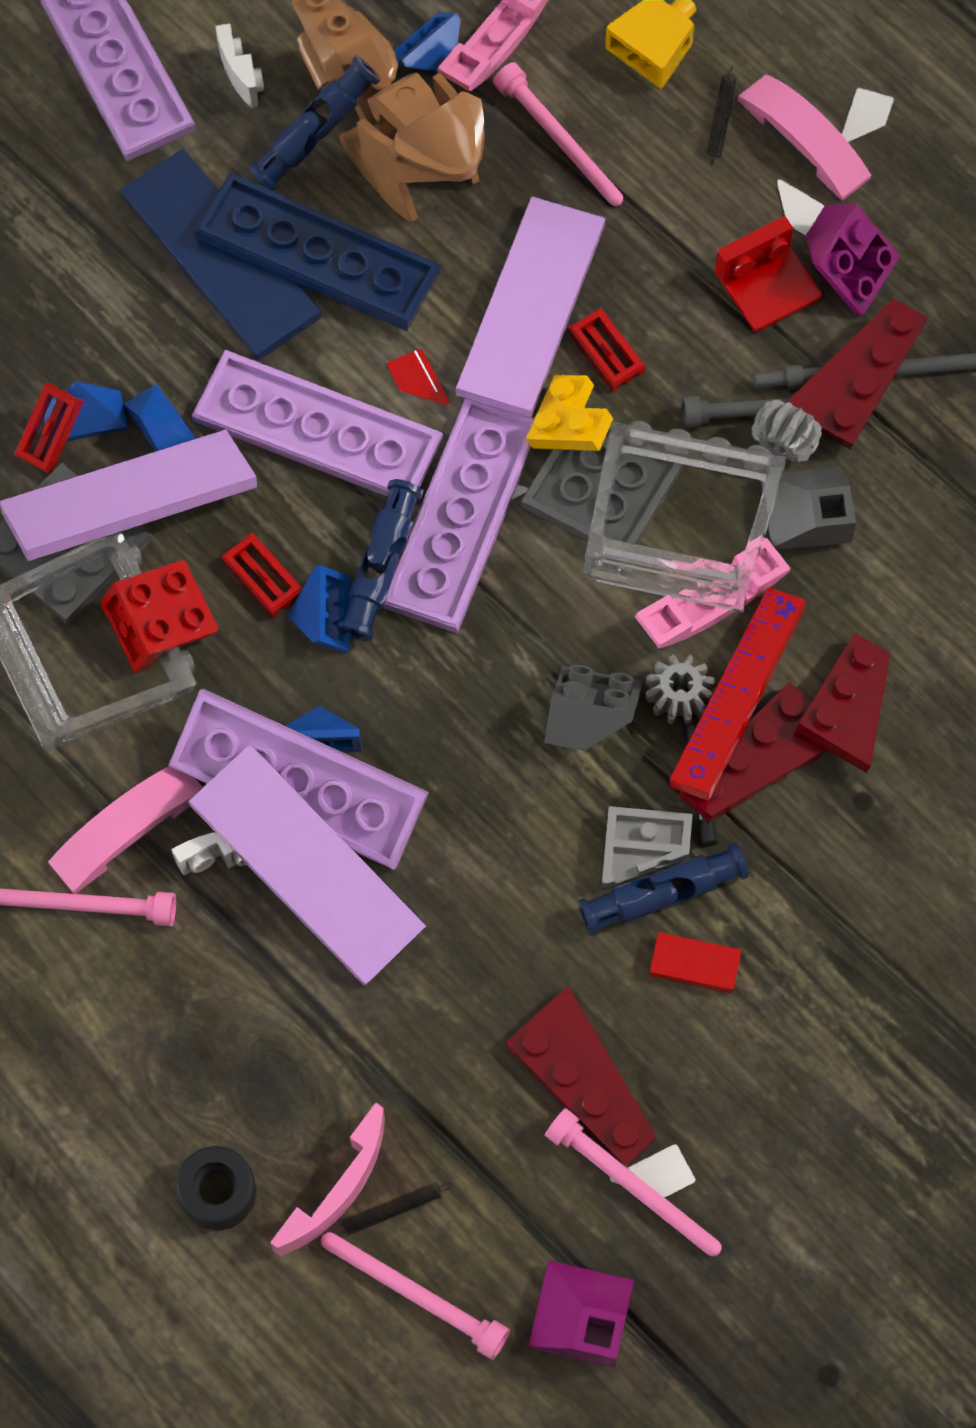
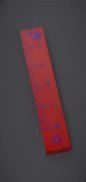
[669,587,806,801]

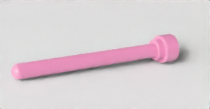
[493,62,623,206]
[0,888,176,926]
[545,1108,722,1256]
[321,1232,510,1360]

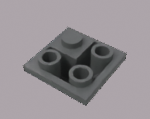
[760,466,856,551]
[544,665,643,751]

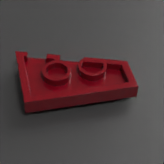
[795,633,890,773]

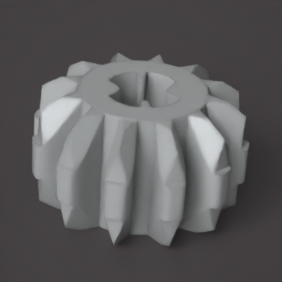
[751,400,822,462]
[646,654,715,725]

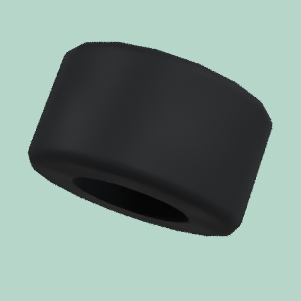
[175,1146,257,1231]

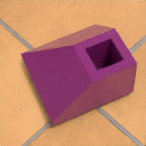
[806,204,900,316]
[529,1260,634,1368]

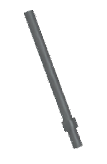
[753,353,976,390]

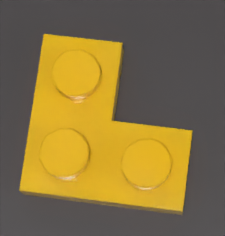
[526,375,613,451]

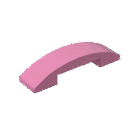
[437,0,548,91]
[737,74,871,201]
[635,538,791,648]
[48,766,203,894]
[270,1103,385,1256]

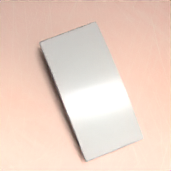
[215,24,264,108]
[171,832,246,876]

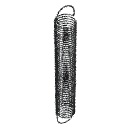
[707,67,737,166]
[332,1182,452,1235]

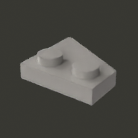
[601,806,692,889]

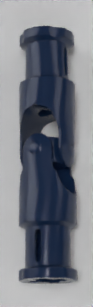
[249,55,381,191]
[337,479,423,641]
[578,842,749,936]

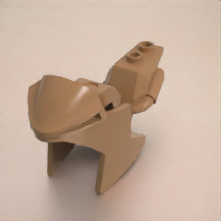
[292,0,485,223]

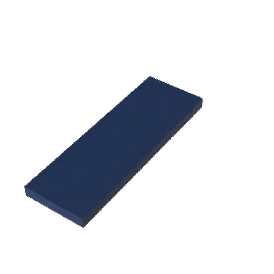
[120,148,321,361]
[195,172,441,331]

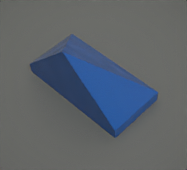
[394,12,461,71]
[44,381,128,445]
[123,384,196,452]
[287,565,350,653]
[286,706,361,751]

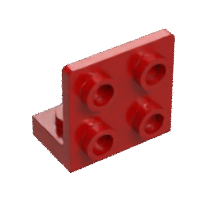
[715,216,822,333]
[100,560,219,674]

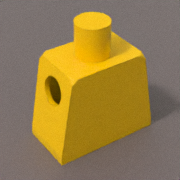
[606,0,697,89]

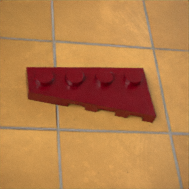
[786,298,928,450]
[678,682,828,823]
[506,986,656,1168]

